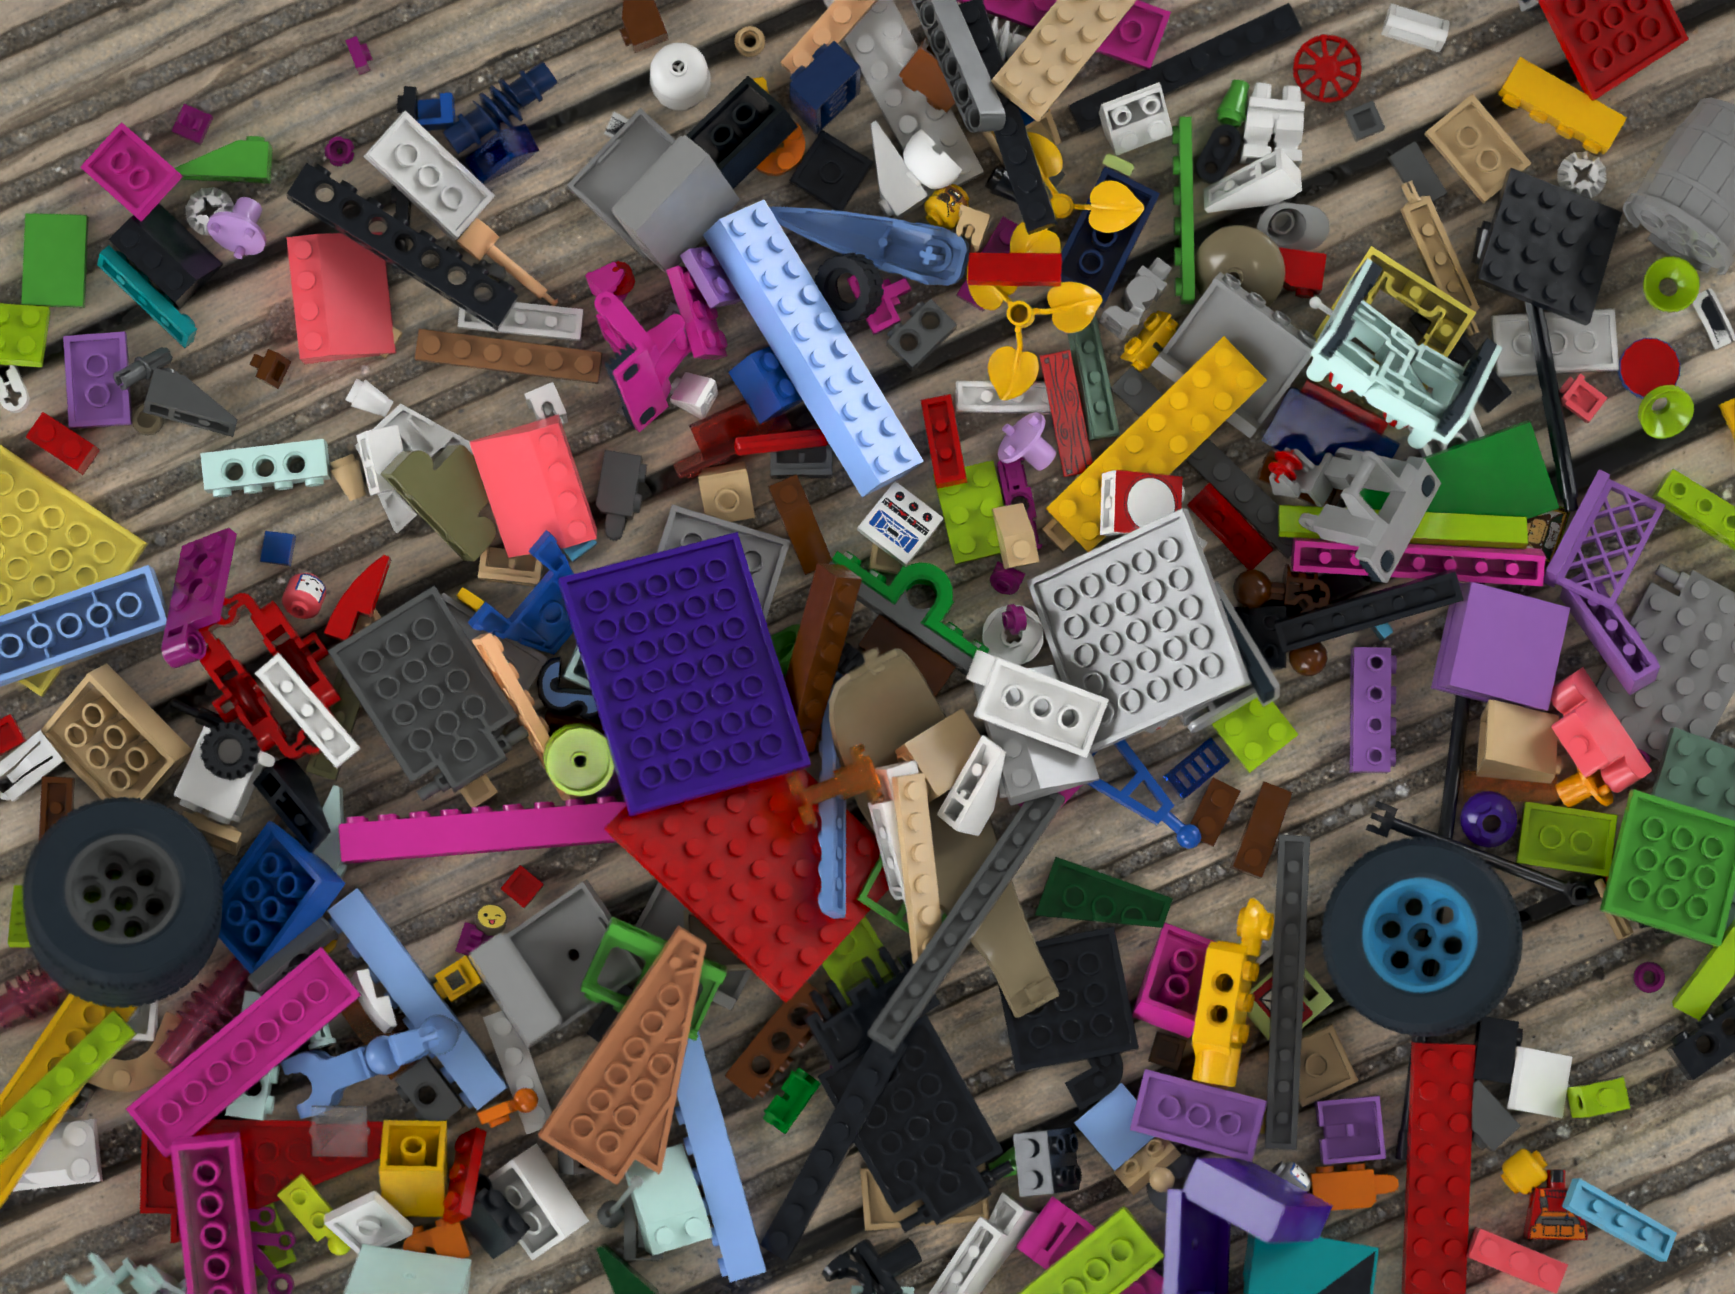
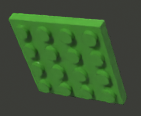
[1600,789,1735,947]

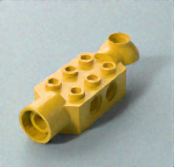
[1192,897,1274,1087]

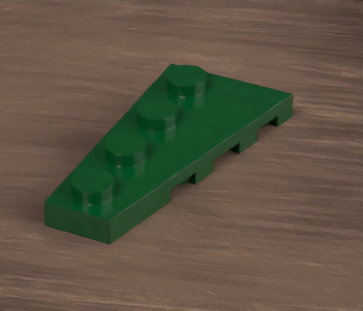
[1034,857,1173,928]

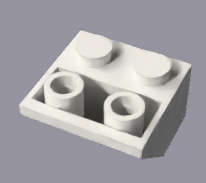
[1099,82,1173,156]

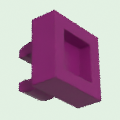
[171,104,213,145]
[455,922,494,956]

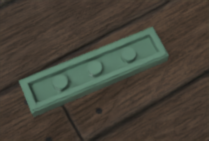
[1067,315,1120,441]

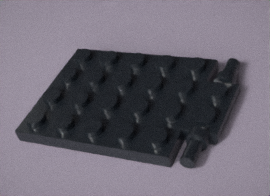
[817,1014,1014,1233]

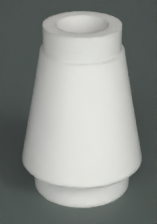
[345,379,394,417]

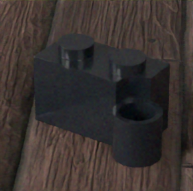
[461,1174,531,1259]

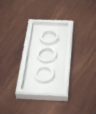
[363,111,495,241]
[1491,308,1619,377]

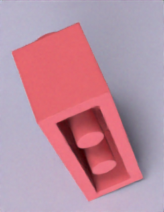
[1466,1227,1568,1294]

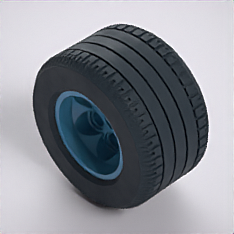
[1321,837,1523,1037]

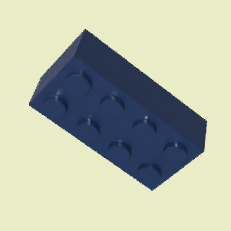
[789,41,861,135]
[1061,166,1160,308]

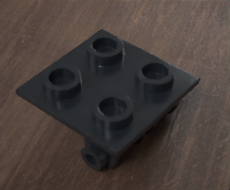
[1233,606,1287,670]

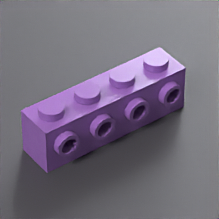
[1560,568,1660,696]
[1350,647,1397,774]

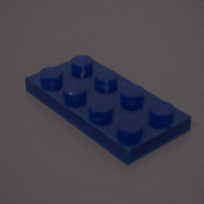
[1261,386,1400,466]

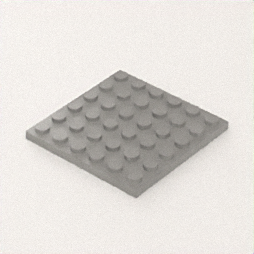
[1027,508,1251,754]

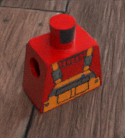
[1523,1169,1588,1240]

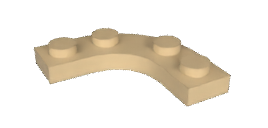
[87,1011,196,1092]

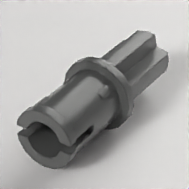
[113,347,173,390]

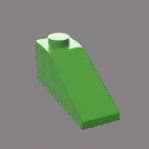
[175,136,272,184]

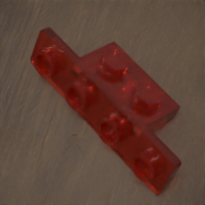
[673,400,792,478]

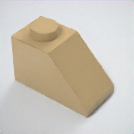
[992,503,1039,569]

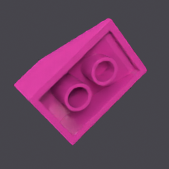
[1132,923,1215,1038]

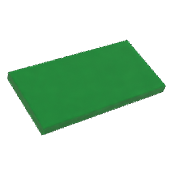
[1360,420,1559,519]

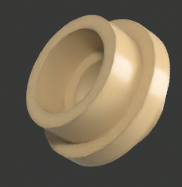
[735,26,765,57]

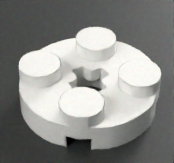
[982,605,1043,666]

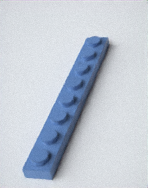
[818,671,846,919]

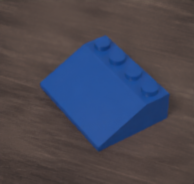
[218,821,346,974]

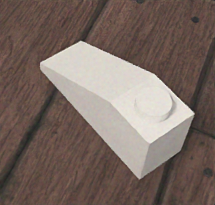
[871,121,928,220]
[1203,148,1302,213]
[670,372,718,421]
[936,735,1006,836]

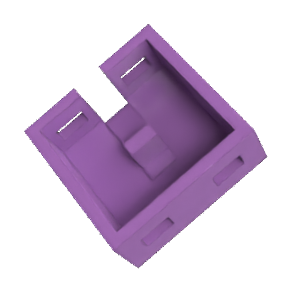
[1315,1096,1386,1165]

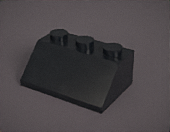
[686,76,798,189]
[109,203,223,308]

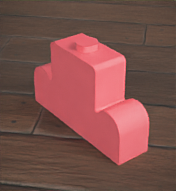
[1551,667,1652,793]

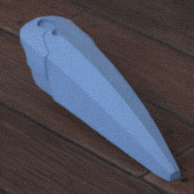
[769,207,970,286]

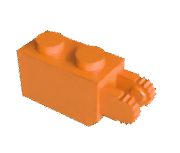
[1308,1163,1400,1211]

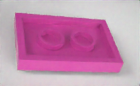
[80,122,183,222]
[666,266,727,360]

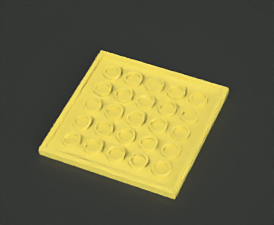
[0,445,148,697]

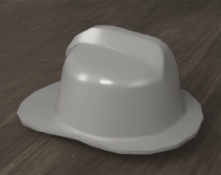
[1257,201,1329,251]

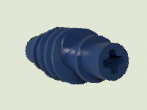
[442,61,558,154]

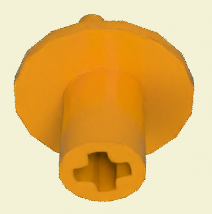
[1556,765,1613,808]

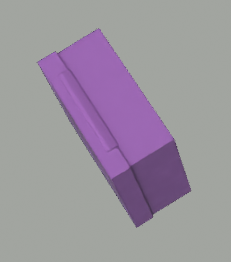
[1431,582,1570,711]

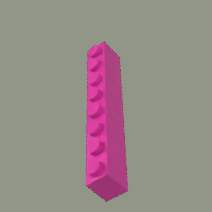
[1291,538,1545,586]

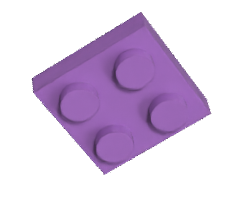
[680,246,742,309]

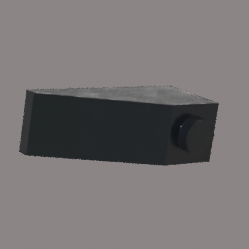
[253,757,331,853]

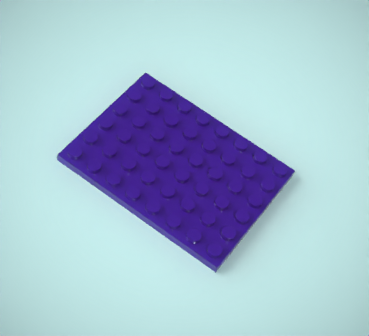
[558,532,811,816]

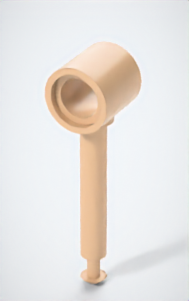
[456,218,558,306]

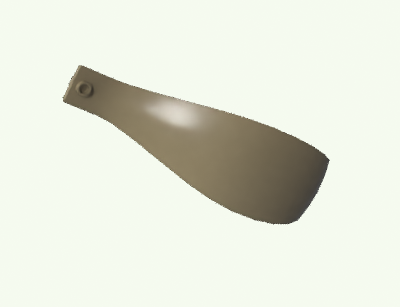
[829,648,1059,1018]

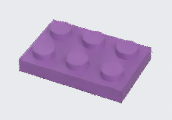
[63,331,132,429]

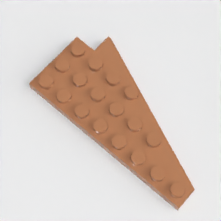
[538,925,706,1185]

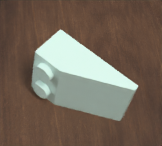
[625,1143,713,1255]

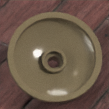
[1194,225,1285,307]

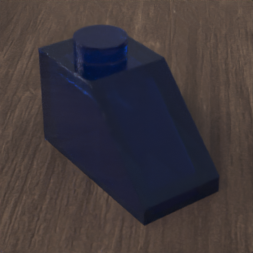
[465,124,539,185]

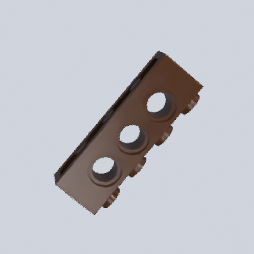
[724,981,832,1099]

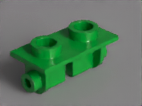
[762,1067,821,1134]

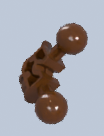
[1233,563,1331,676]

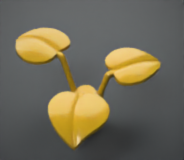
[1010,132,1144,254]
[967,261,1102,401]

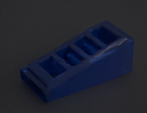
[1163,737,1230,800]

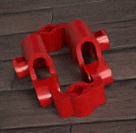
[198,593,341,760]

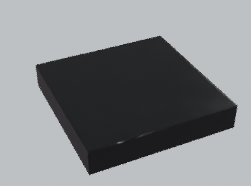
[789,130,874,211]

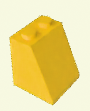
[379,1120,448,1217]

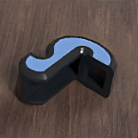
[537,656,600,721]

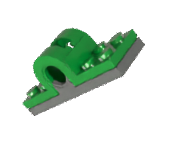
[829,551,990,676]

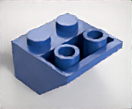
[728,346,803,424]

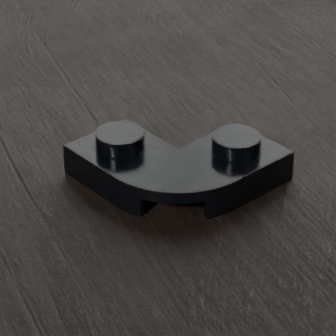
[1065,1054,1123,1110]

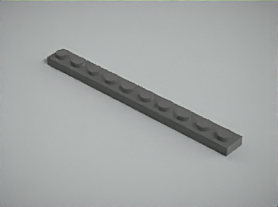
[868,793,1065,1052]
[1264,835,1310,1150]

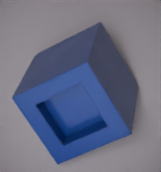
[417,92,456,131]

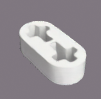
[0,365,30,413]

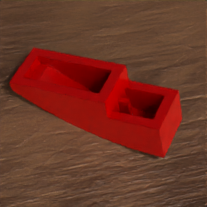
[324,555,392,642]

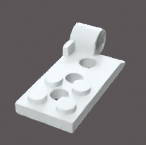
[966,650,1109,758]

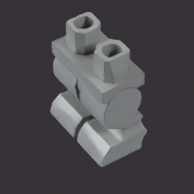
[1099,257,1172,341]

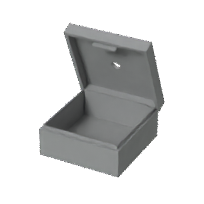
[567,108,740,275]
[469,880,645,1049]

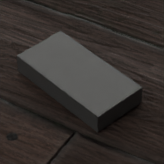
[1388,141,1447,202]

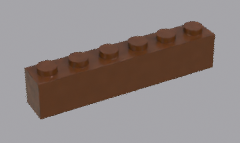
[785,563,862,752]

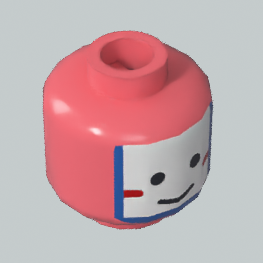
[282,573,326,619]

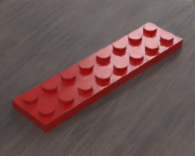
[1401,1042,1476,1294]

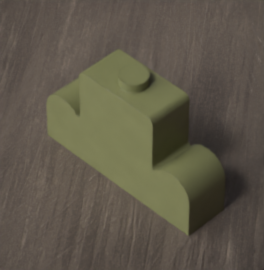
[381,445,496,561]

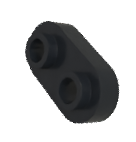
[1196,124,1241,184]

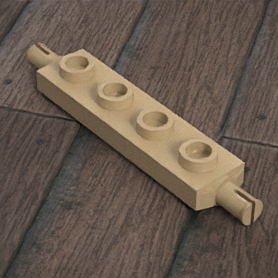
[1400,180,1480,337]

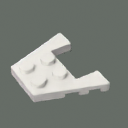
[355,404,473,534]

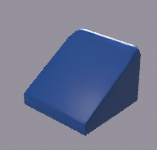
[260,531,296,567]

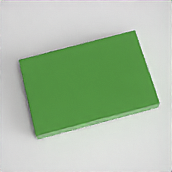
[21,213,88,308]

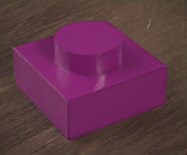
[345,36,373,75]

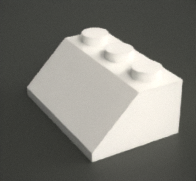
[488,1143,589,1261]

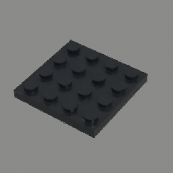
[1474,168,1622,326]
[997,926,1139,1074]

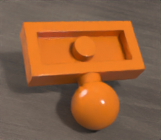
[477,1088,538,1128]

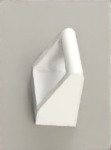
[1381,3,1449,52]

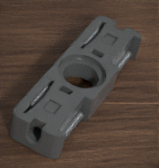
[248,917,338,996]

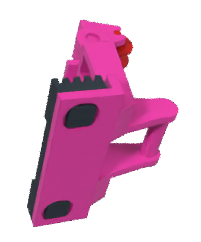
[585,261,692,433]

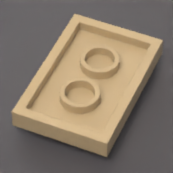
[1424,93,1532,204]

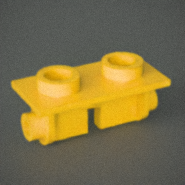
[1120,310,1179,373]

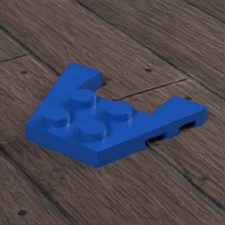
[467,530,574,655]

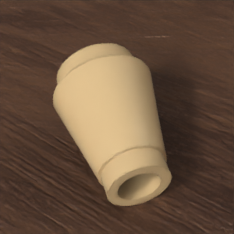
[330,453,367,501]

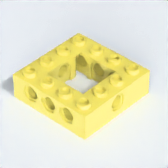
[1312,246,1476,390]

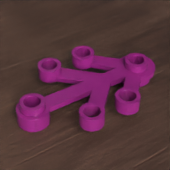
[248,1206,296,1294]

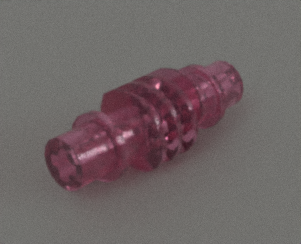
[155,956,250,1069]
[0,963,66,1029]

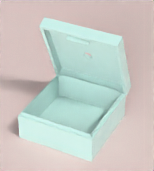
[344,1244,471,1294]

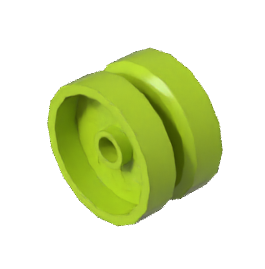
[543,723,614,797]

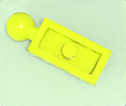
[277,1173,351,1255]

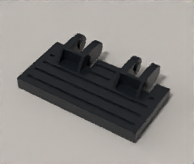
[803,946,941,1071]

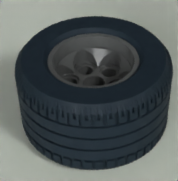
[22,797,223,1008]

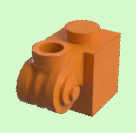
[403,1219,473,1258]

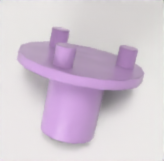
[207,197,267,259]
[997,412,1056,471]

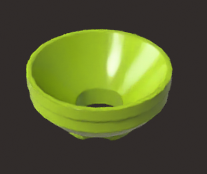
[1643,256,1700,313]
[1638,385,1694,439]

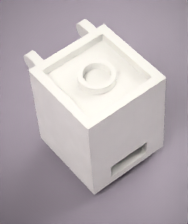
[174,726,280,825]

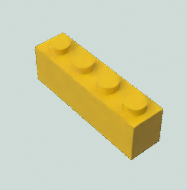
[1498,57,1627,155]

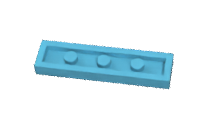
[1562,1178,1677,1262]

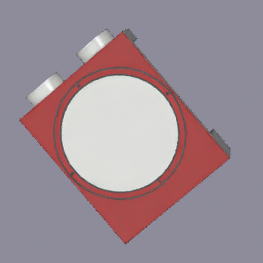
[1100,470,1185,536]

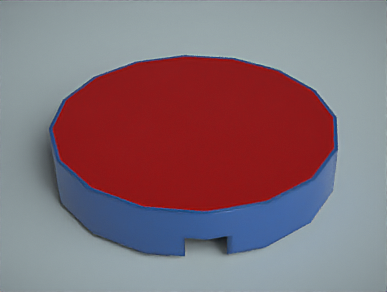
[1618,338,1680,399]

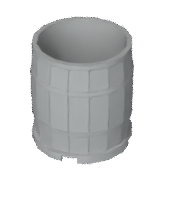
[1622,97,1735,275]

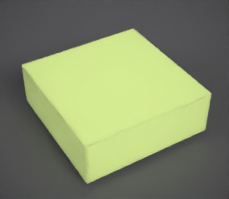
[1102,153,1135,177]

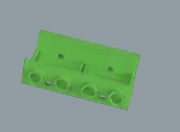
[580,916,727,1041]

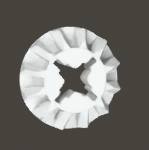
[1557,151,1607,199]
[185,187,234,236]

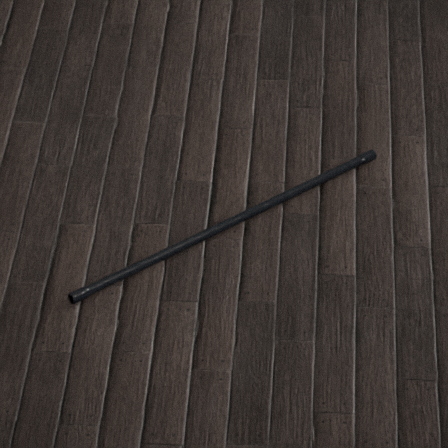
[1395,582,1485,1161]

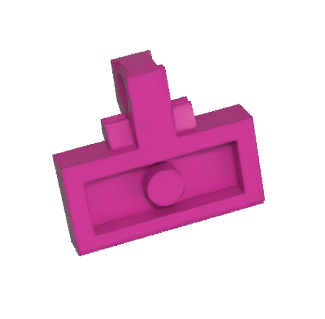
[847,275,912,335]

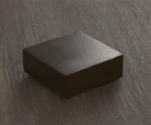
[1148,1031,1187,1071]

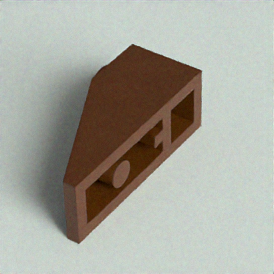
[619,0,669,53]
[768,474,832,575]
[1230,781,1293,879]

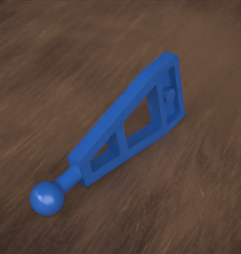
[1088,739,1201,849]

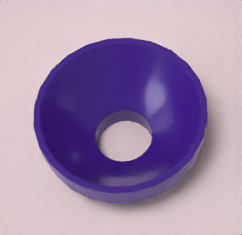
[1460,791,1517,848]

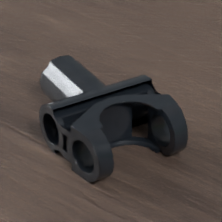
[822,1238,922,1294]

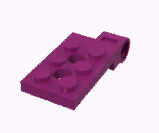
[161,527,237,668]

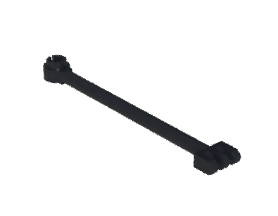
[1366,801,1592,906]

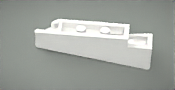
[868,761,918,912]
[929,1192,1039,1294]

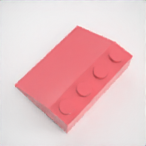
[286,232,396,364]
[470,414,597,558]

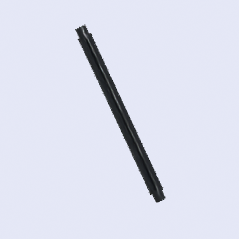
[1525,302,1579,512]

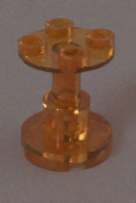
[787,743,885,828]

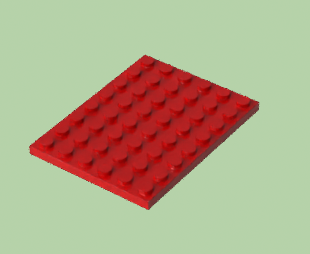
[604,769,889,1003]

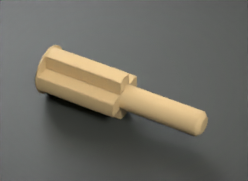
[1594,878,1634,940]

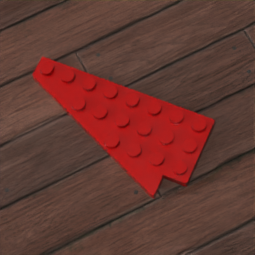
[140,1119,384,1243]

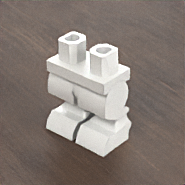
[1240,82,1305,168]

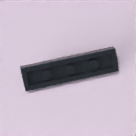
[1409,313,1512,414]

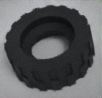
[814,253,884,323]

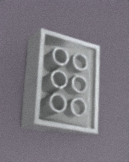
[974,664,1100,806]

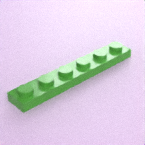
[1172,117,1195,305]

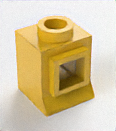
[433,955,484,1002]

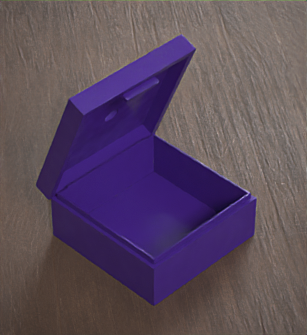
[1163,1158,1332,1294]

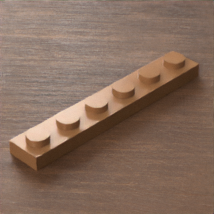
[415,329,603,384]

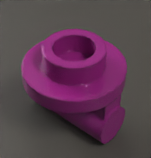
[990,561,1026,595]

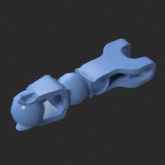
[281,1015,463,1119]

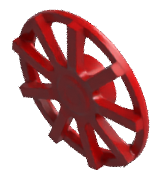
[1293,34,1362,103]

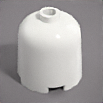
[650,42,711,111]

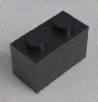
[1473,1016,1523,1084]

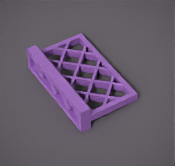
[1543,469,1665,610]

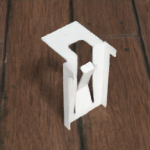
[0,730,65,802]

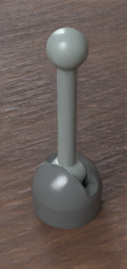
[597,1176,643,1228]

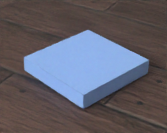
[1074,1083,1154,1171]

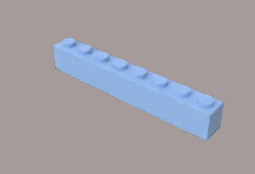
[327,888,509,1111]
[675,1030,767,1282]

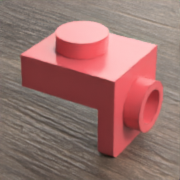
[1559,373,1608,424]

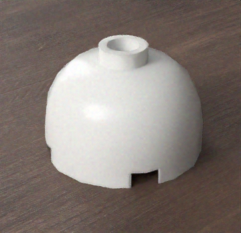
[903,129,963,189]

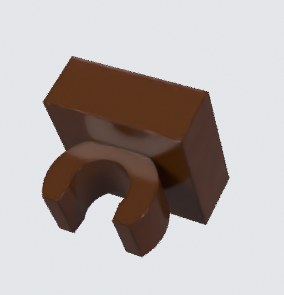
[249,349,291,389]

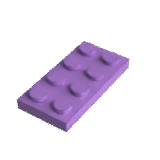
[1130,1069,1268,1162]

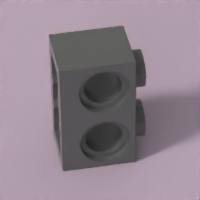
[887,299,957,372]

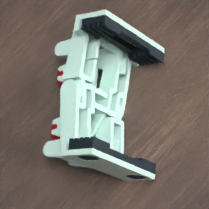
[1306,258,1502,449]

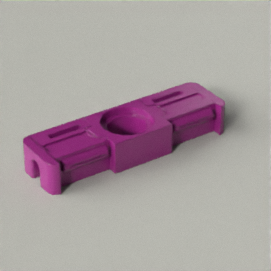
[997,457,1042,551]

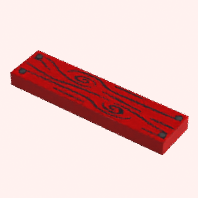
[1039,349,1093,477]

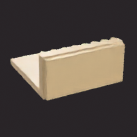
[697,461,755,522]

